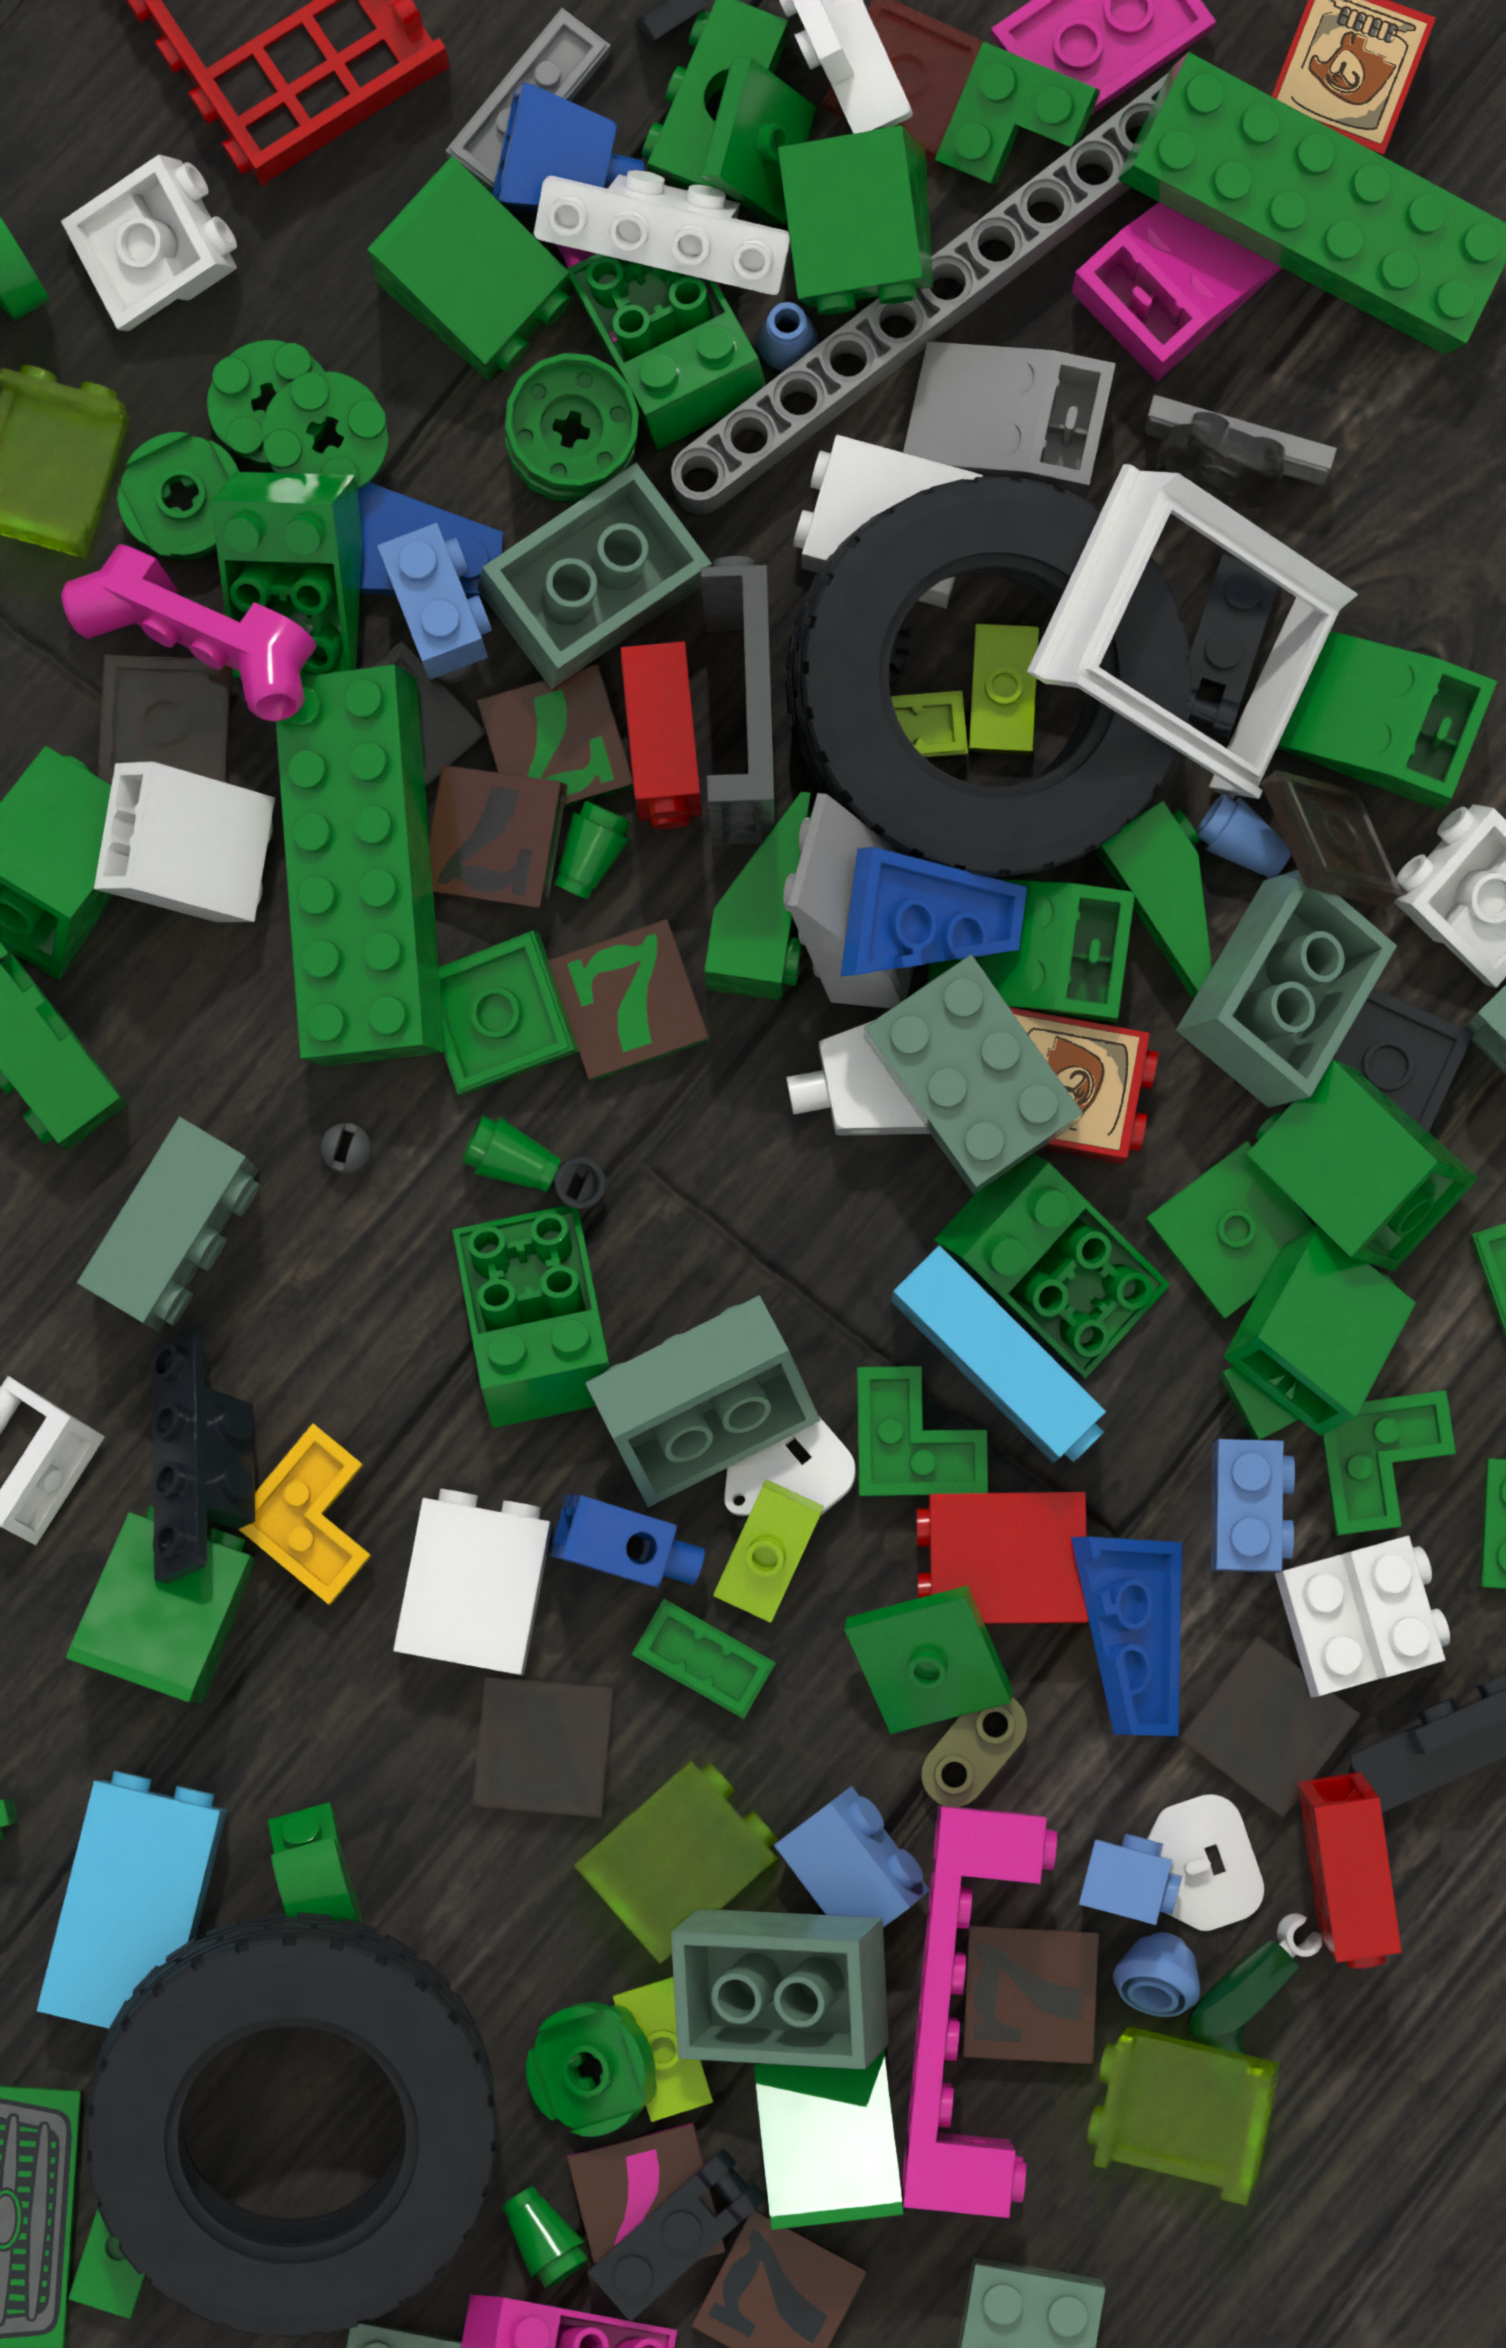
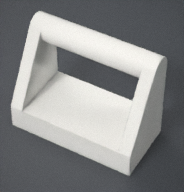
[0,1376,105,1545]

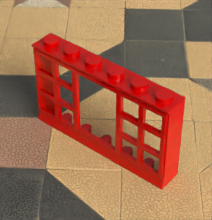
[125,0,450,187]

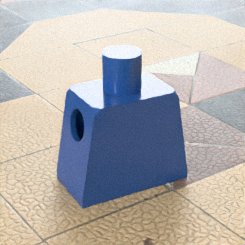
[492,82,644,213]
[548,1494,705,1588]

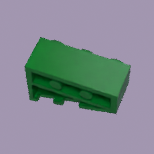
[0,941,128,1151]

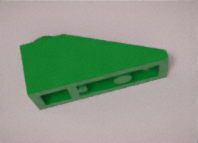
[1095,801,1212,1000]

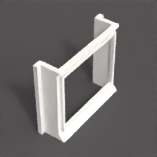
[1027,464,1358,799]

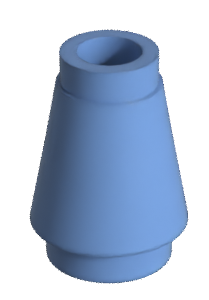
[756,302,818,371]
[1196,794,1292,879]

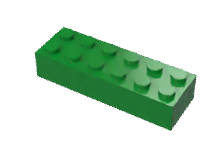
[1117,52,1506,355]
[276,665,445,1067]

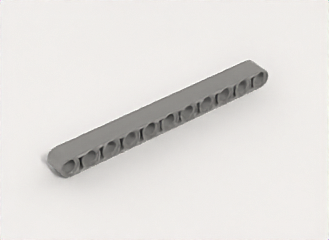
[671,74,1168,515]

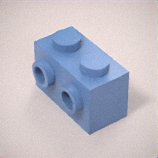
[377,523,492,680]
[1210,1439,1295,1573]
[774,1786,930,1927]
[1079,1834,1182,1925]

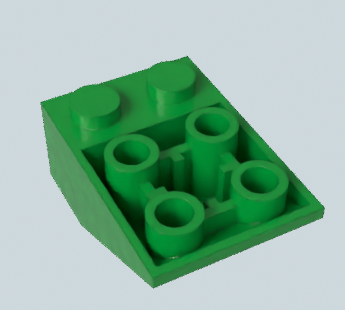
[567,254,766,450]
[211,472,362,677]
[1277,631,1497,812]
[704,792,812,1001]
[927,879,1135,1026]
[934,1154,1170,1379]
[452,1206,611,1428]

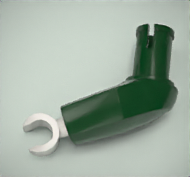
[1188,1913,1322,2097]

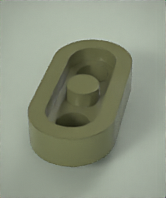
[921,1697,1027,1807]

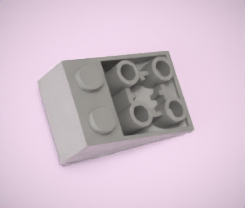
[903,341,1116,499]
[784,793,915,1008]

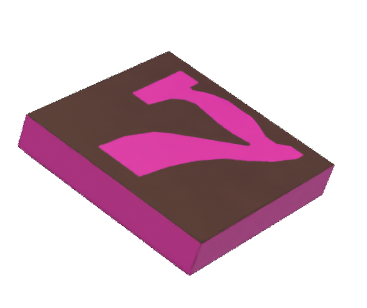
[567,2122,726,2263]

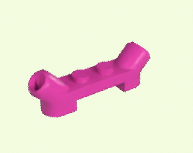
[61,544,317,721]

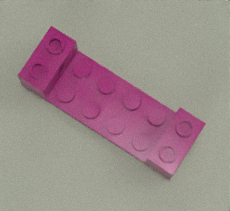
[901,1805,1057,2218]

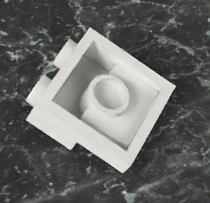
[61,155,237,331]
[1391,804,1506,988]
[1275,1535,1450,1698]

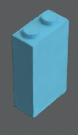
[891,1245,1106,1464]
[37,1771,227,2029]

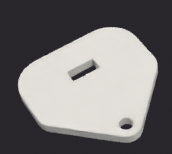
[724,1415,856,1517]
[1147,1795,1264,1931]

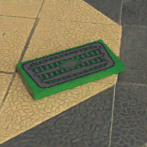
[0,2085,83,2348]

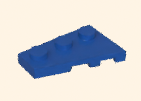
[357,483,504,599]
[840,847,1027,977]
[1071,1537,1182,1736]

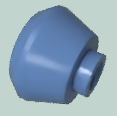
[1113,1932,1201,2017]

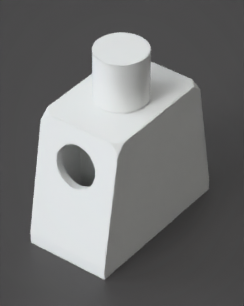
[786,1020,930,1136]

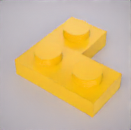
[239,1423,372,1605]

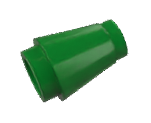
[554,801,631,900]
[461,1115,561,1193]
[501,2186,589,2289]

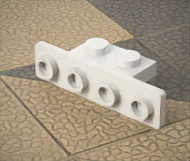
[779,0,913,134]
[534,170,790,295]

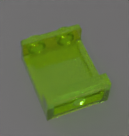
[0,365,130,559]
[574,1760,778,1964]
[1087,2026,1280,2205]

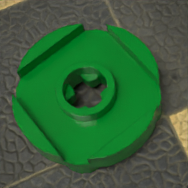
[207,340,333,469]
[262,371,389,491]
[117,432,239,561]
[526,2002,657,2137]

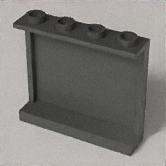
[701,556,775,846]

